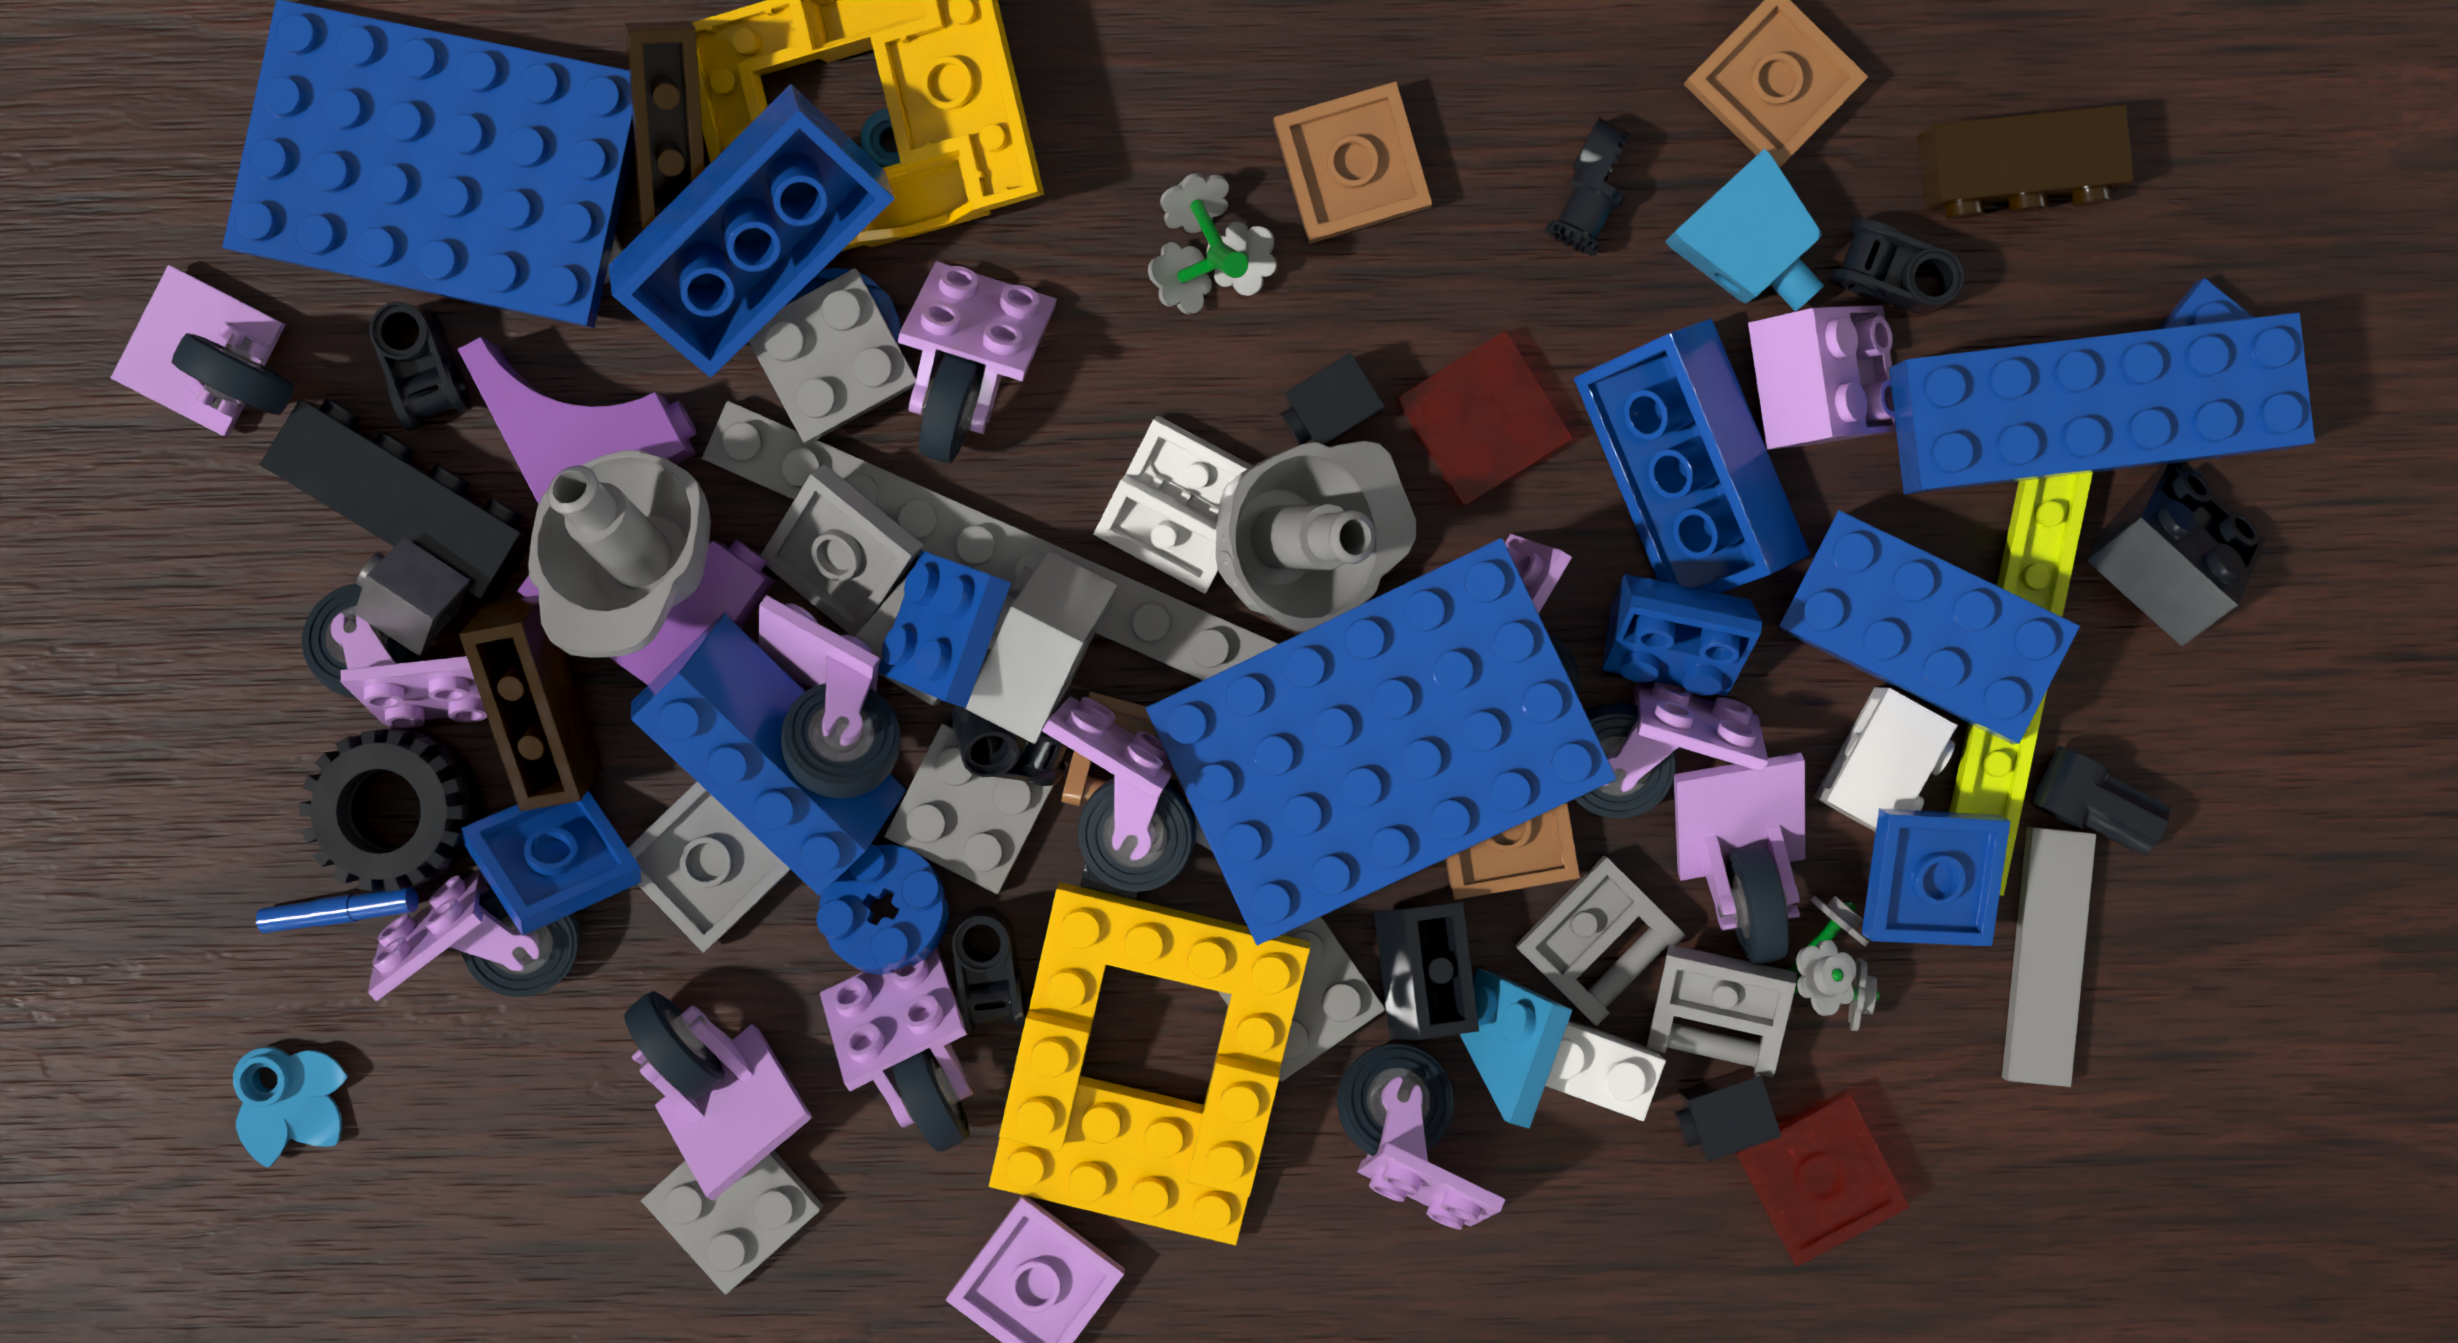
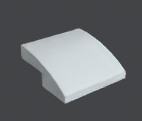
[1093,415,1252,594]

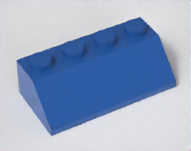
[1573,318,1810,593]
[631,612,906,896]

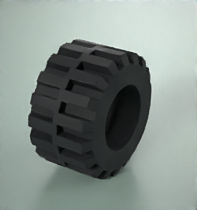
[300,728,482,892]

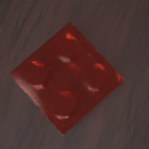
[1396,330,1573,507]
[1735,1091,1910,1267]

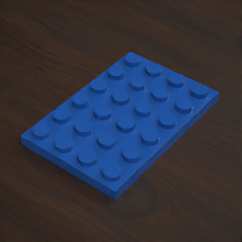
[222,0,634,329]
[1145,538,1617,946]

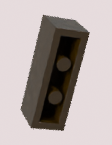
[625,21,705,230]
[1917,104,2134,220]
[459,595,603,811]

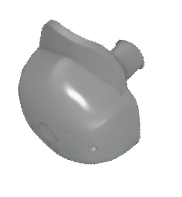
[1215,441,1416,632]
[528,450,711,658]

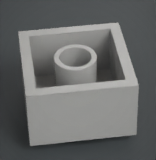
[965,551,1118,744]

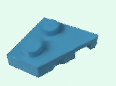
[1460,968,1572,1128]

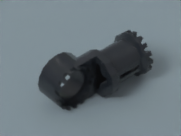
[1545,117,1631,256]

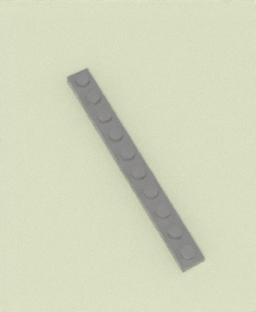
[702,401,1278,680]

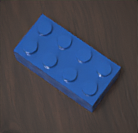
[608,84,895,378]
[1779,510,2080,745]

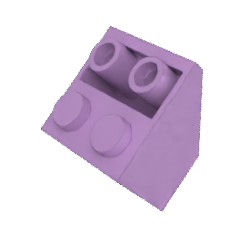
[1748,306,1896,450]

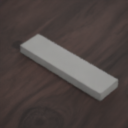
[2002,826,2096,1087]

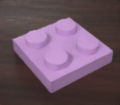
[945,1195,1125,1343]

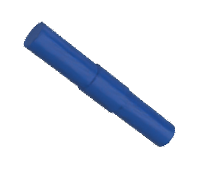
[256,887,418,934]

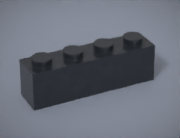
[259,397,532,600]

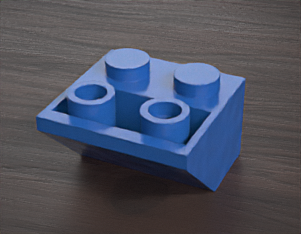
[1602,574,1762,696]

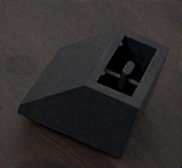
[2087,462,2266,646]

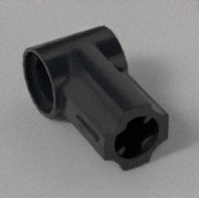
[2030,746,2171,855]

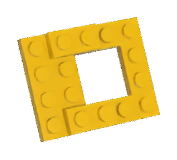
[692,0,1044,252]
[989,882,1310,1245]

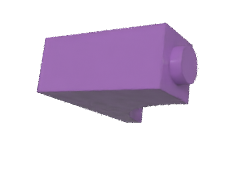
[458,337,697,504]
[518,539,775,685]

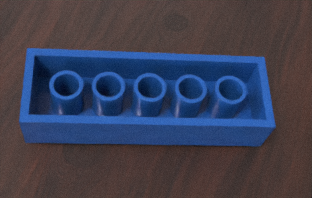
[1889,313,2315,495]

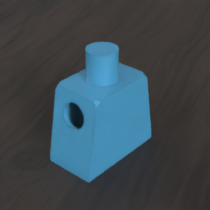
[1665,148,1824,312]

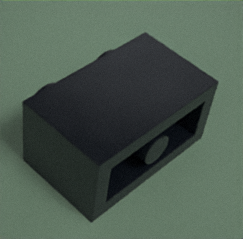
[1374,902,1479,1040]

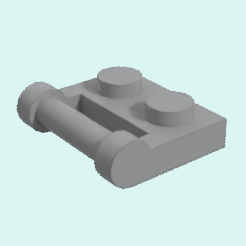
[1515,856,1686,1026]
[1646,944,1797,1078]

